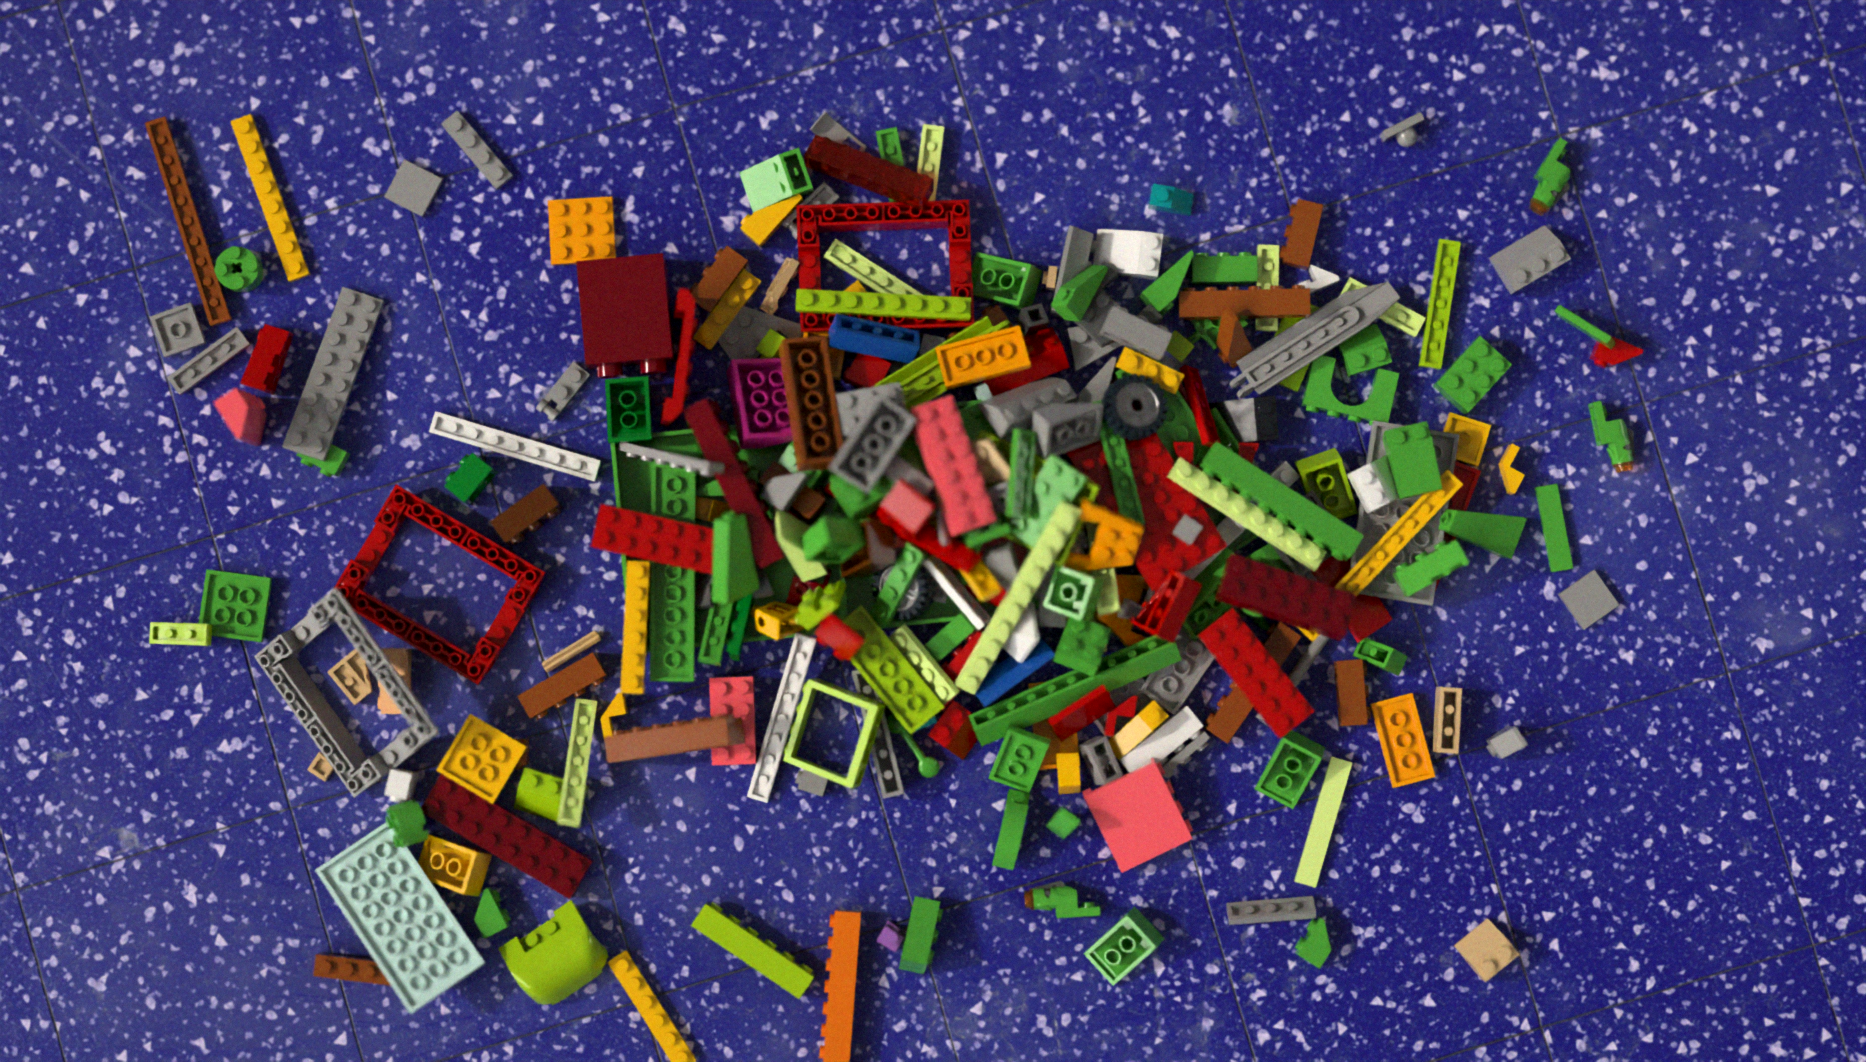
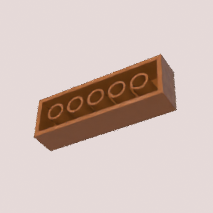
[779,336,843,472]
[604,714,745,763]

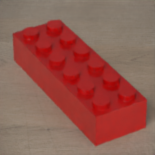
[591,504,714,575]
[1196,608,1315,738]

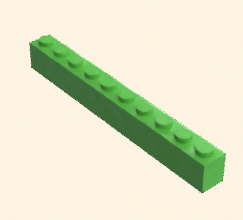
[968,635,1182,746]

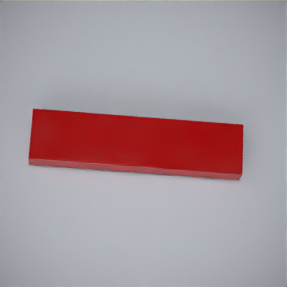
[1179,365,1221,447]

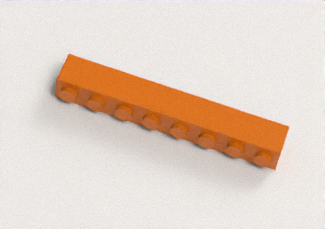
[819,909,861,1062]

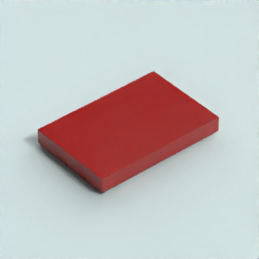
[1048,685,1115,742]

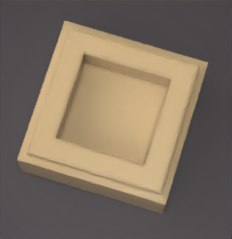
[307,751,334,782]

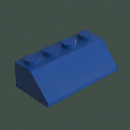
[975,635,1055,707]

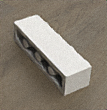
[1119,706,1203,773]

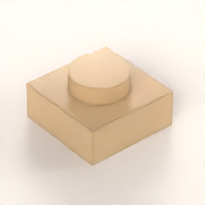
[1042,266,1057,291]

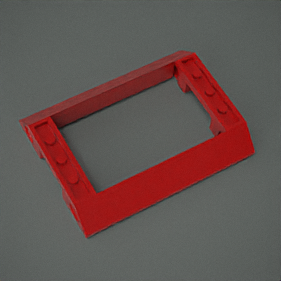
[796,200,975,333]
[333,484,546,685]

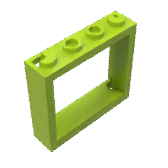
[783,677,886,789]

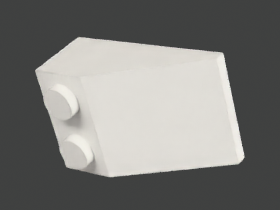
[1093,229,1163,280]

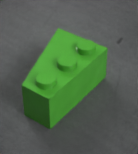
[899,896,943,974]

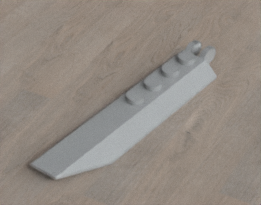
[1229,282,1400,399]

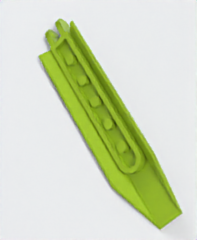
[874,316,1011,412]

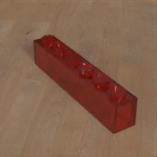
[805,135,934,211]

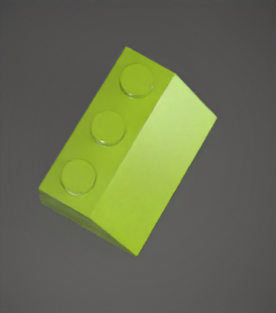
[514,767,589,828]

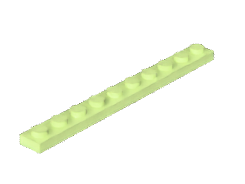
[954,499,1082,695]

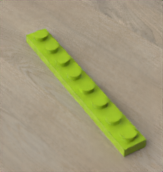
[795,289,971,321]

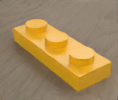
[1115,347,1184,394]

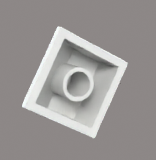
[1347,455,1399,513]

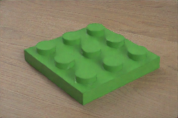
[198,569,273,642]

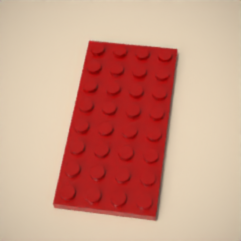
[1065,403,1227,592]

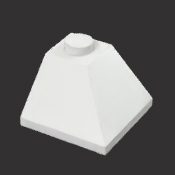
[1002,602,1039,663]

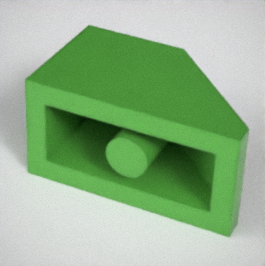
[1352,638,1408,676]

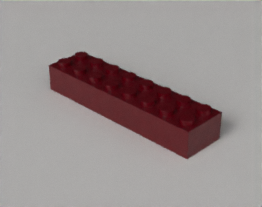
[682,398,787,569]
[421,774,594,899]

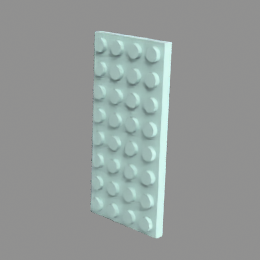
[315,823,485,1015]

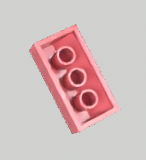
[213,388,267,446]

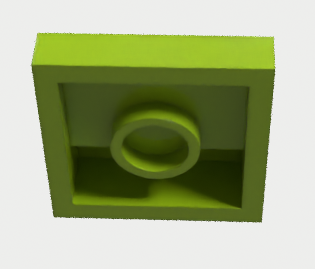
[794,579,846,630]

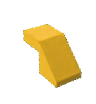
[1498,443,1525,495]
[600,693,628,740]
[1056,753,1081,795]

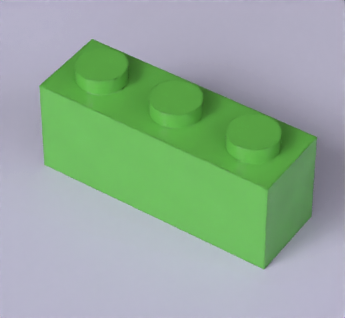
[1190,252,1258,285]

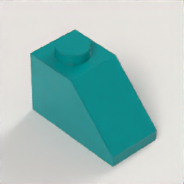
[1148,183,1194,216]

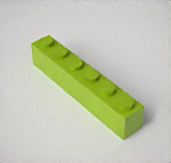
[691,902,815,999]

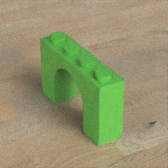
[1301,355,1399,426]

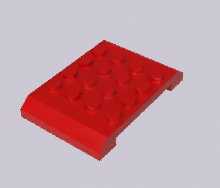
[660,288,698,427]

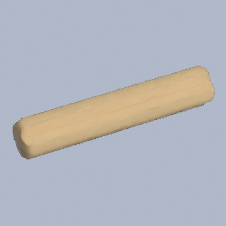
[542,631,601,672]

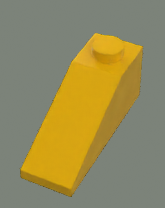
[740,194,803,248]
[1108,700,1168,760]

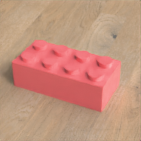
[709,676,757,765]

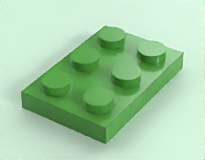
[988,725,1050,793]

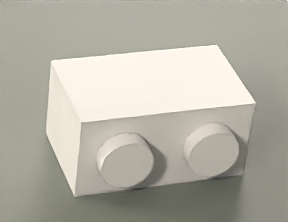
[384,768,419,803]

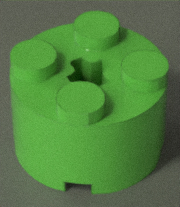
[214,246,264,293]
[385,798,428,848]

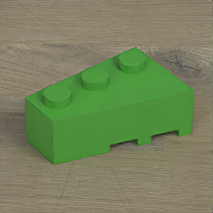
[1392,540,1469,597]

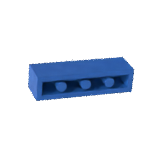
[828,314,920,363]

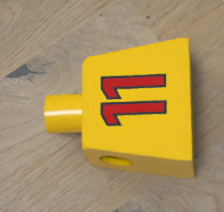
[751,601,805,640]

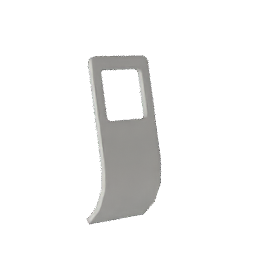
[810,111,866,165]

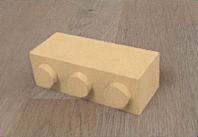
[1432,687,1462,754]

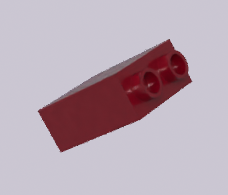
[576,253,676,379]

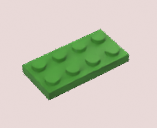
[1008,454,1089,547]

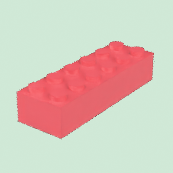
[907,395,997,537]

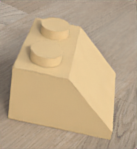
[1453,918,1520,982]

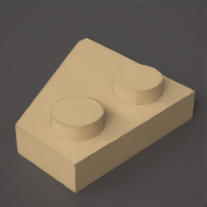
[969,438,1010,484]
[327,648,373,705]

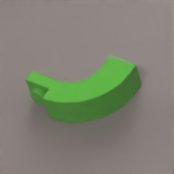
[992,789,1030,870]

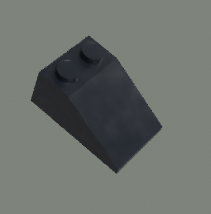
[1208,396,1279,443]

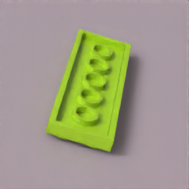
[842,605,944,735]

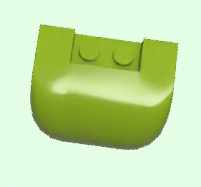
[498,900,609,1005]

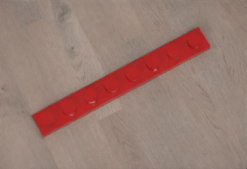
[825,482,981,575]

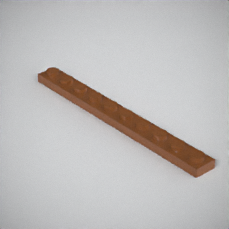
[144,116,232,327]

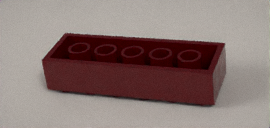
[1215,553,1357,641]

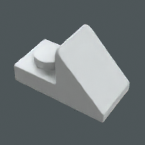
[1298,265,1340,294]

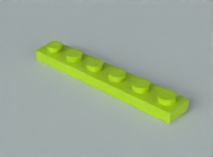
[1419,239,1461,370]

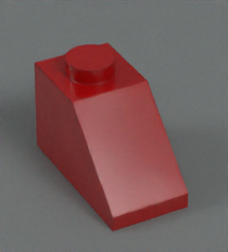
[1589,336,1644,368]

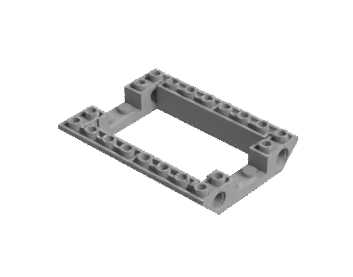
[254,587,439,798]

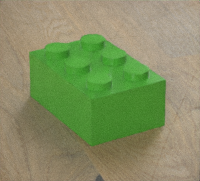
[1432,336,1512,415]

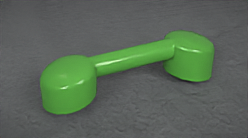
[887,713,940,778]

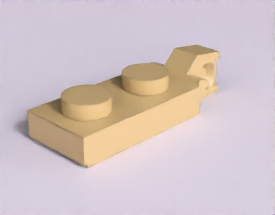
[759,257,800,315]

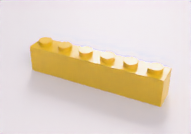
[621,561,651,694]

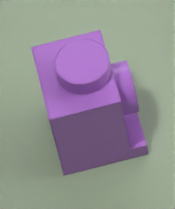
[876,920,907,952]

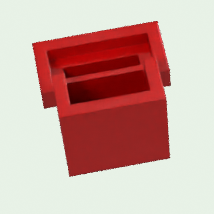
[842,353,891,390]

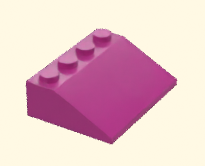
[726,358,793,449]

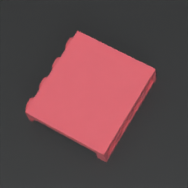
[1082,758,1194,873]

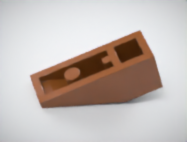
[1216,306,1253,369]

